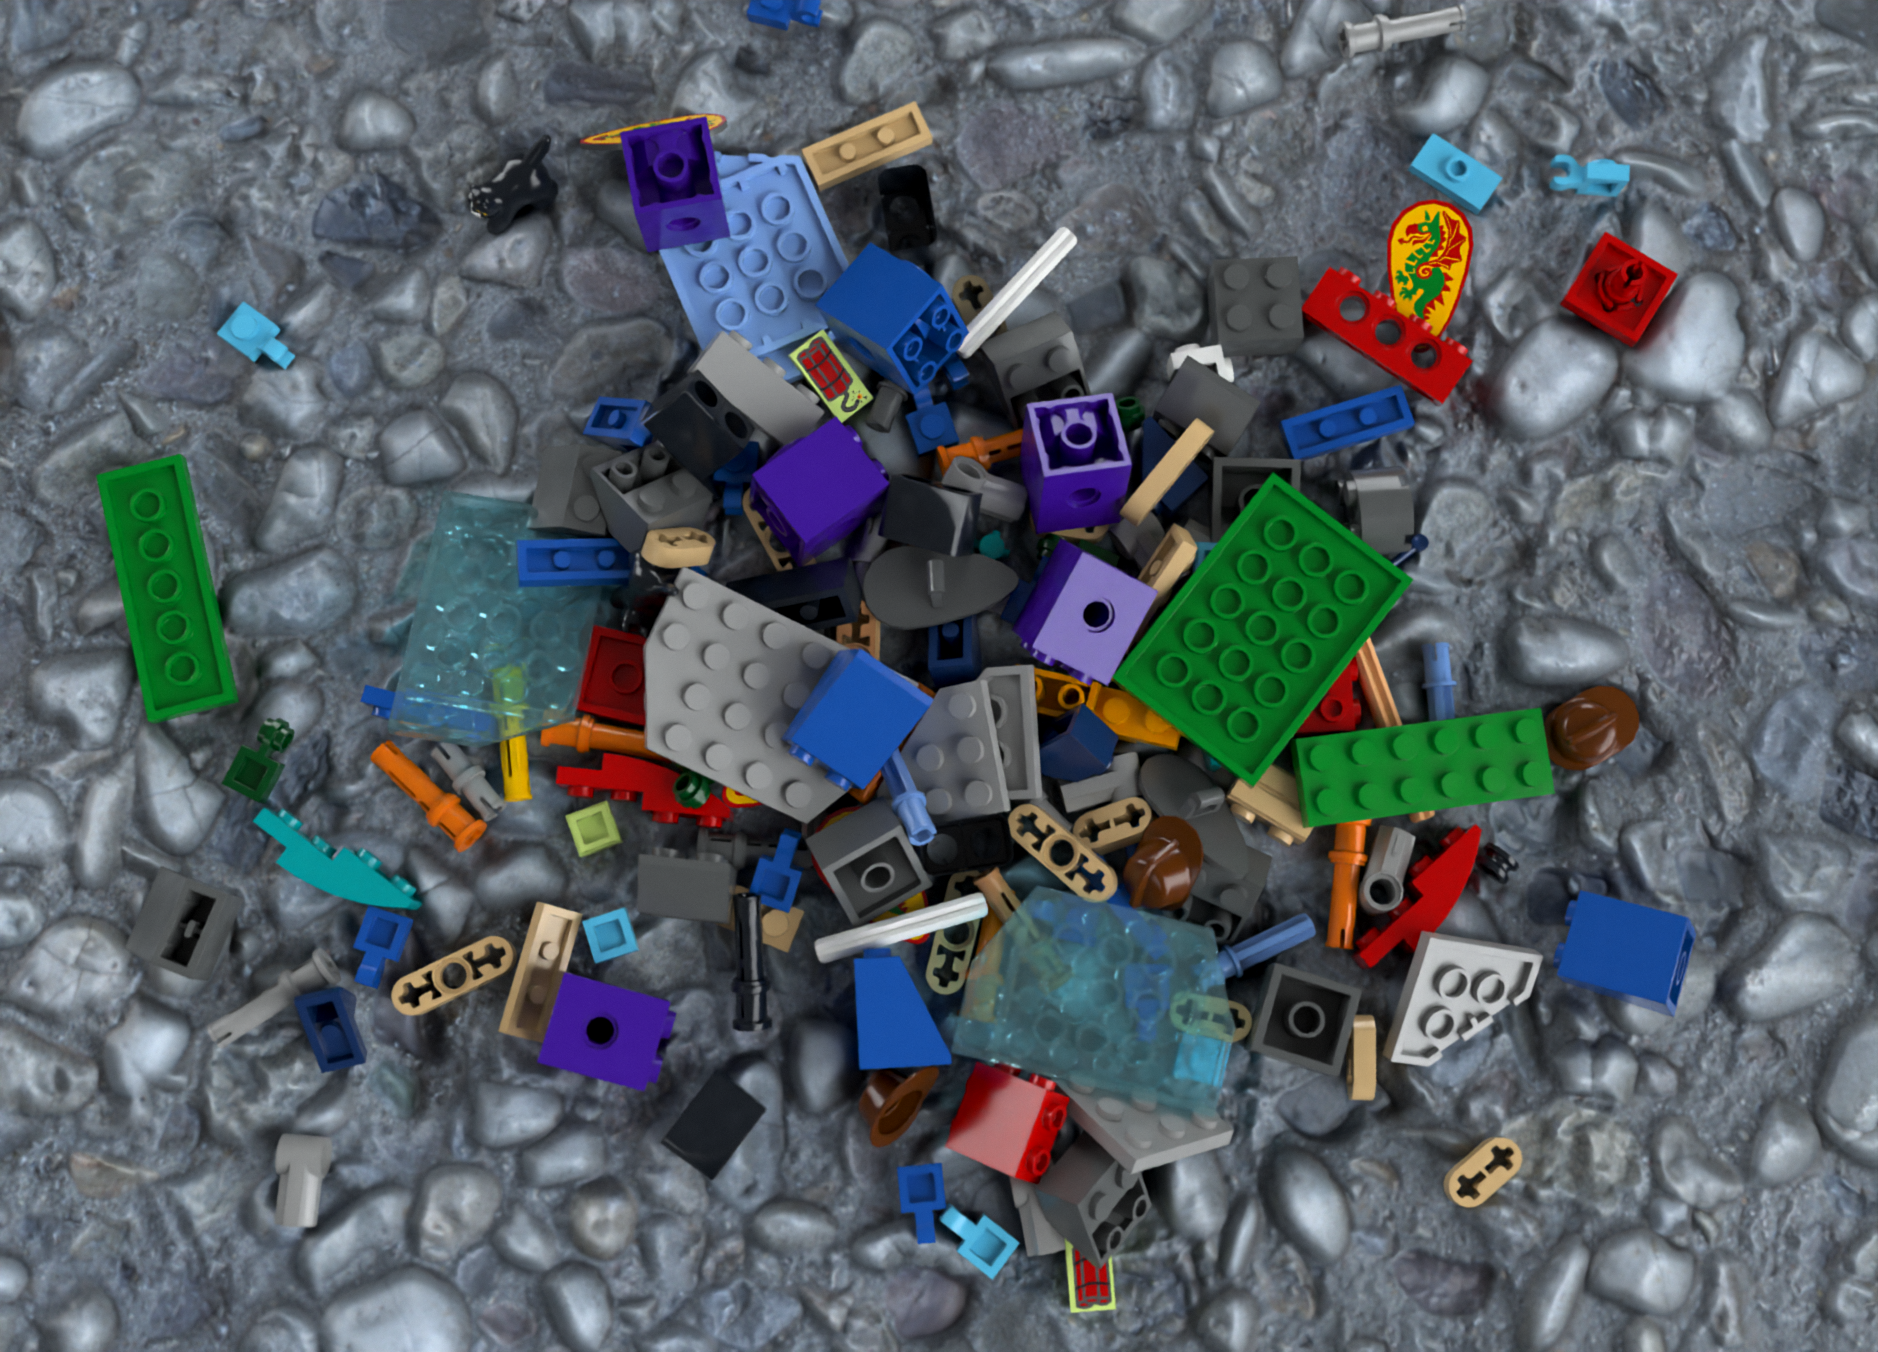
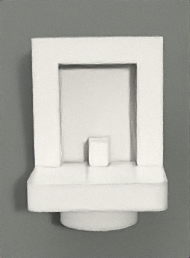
[1166,344,1234,382]

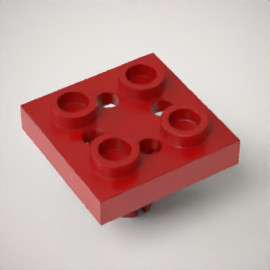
[1559,231,1678,347]

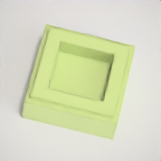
[565,800,623,858]

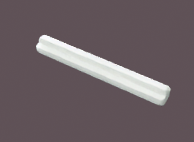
[956,227,1077,359]
[814,892,988,963]

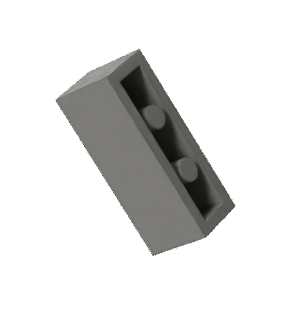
[686,330,825,447]

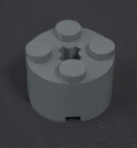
[1335,466,1414,554]

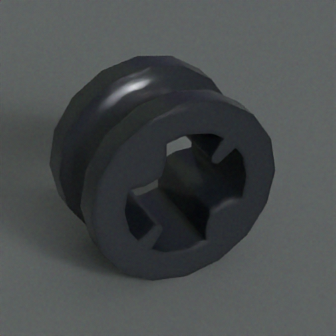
[1474,842,1519,884]

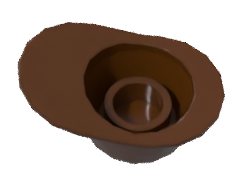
[1543,686,1639,771]
[1123,815,1204,911]
[858,1065,939,1148]

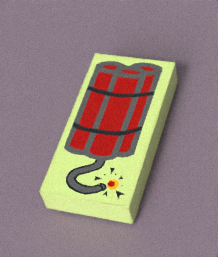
[788,329,874,423]
[1064,1238,1116,1313]

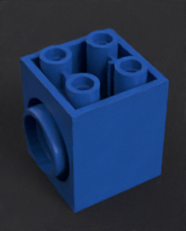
[815,242,969,396]

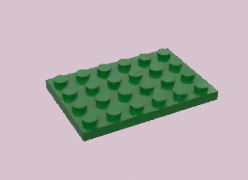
[1111,472,1413,788]

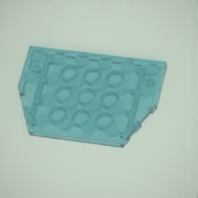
[387,490,603,748]
[950,885,1235,1116]

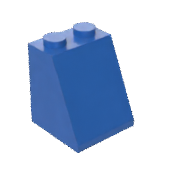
[781,648,934,792]
[1553,890,1696,1017]
[854,948,951,1070]

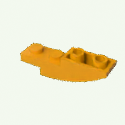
[1015,663,1181,751]

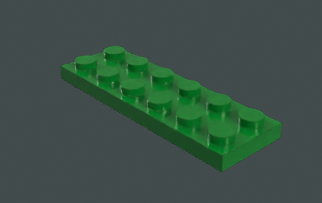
[96,454,239,724]
[1290,708,1555,828]

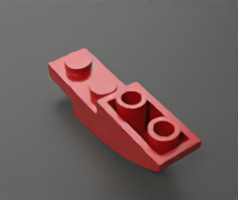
[556,753,734,829]
[1350,824,1482,970]

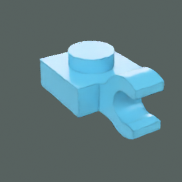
[1550,154,1630,197]
[216,301,296,369]
[939,1203,1020,1280]

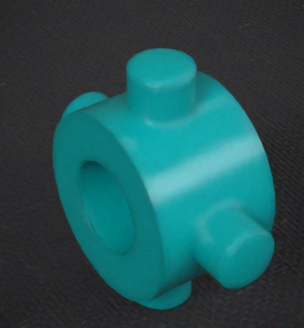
[974,530,1010,561]

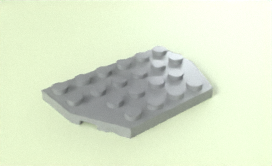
[643,567,919,824]

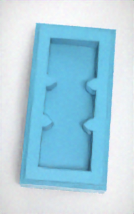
[1408,133,1503,215]

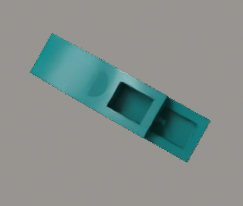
[253,807,423,910]

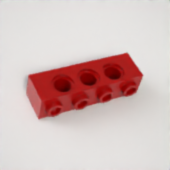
[1302,266,1472,407]

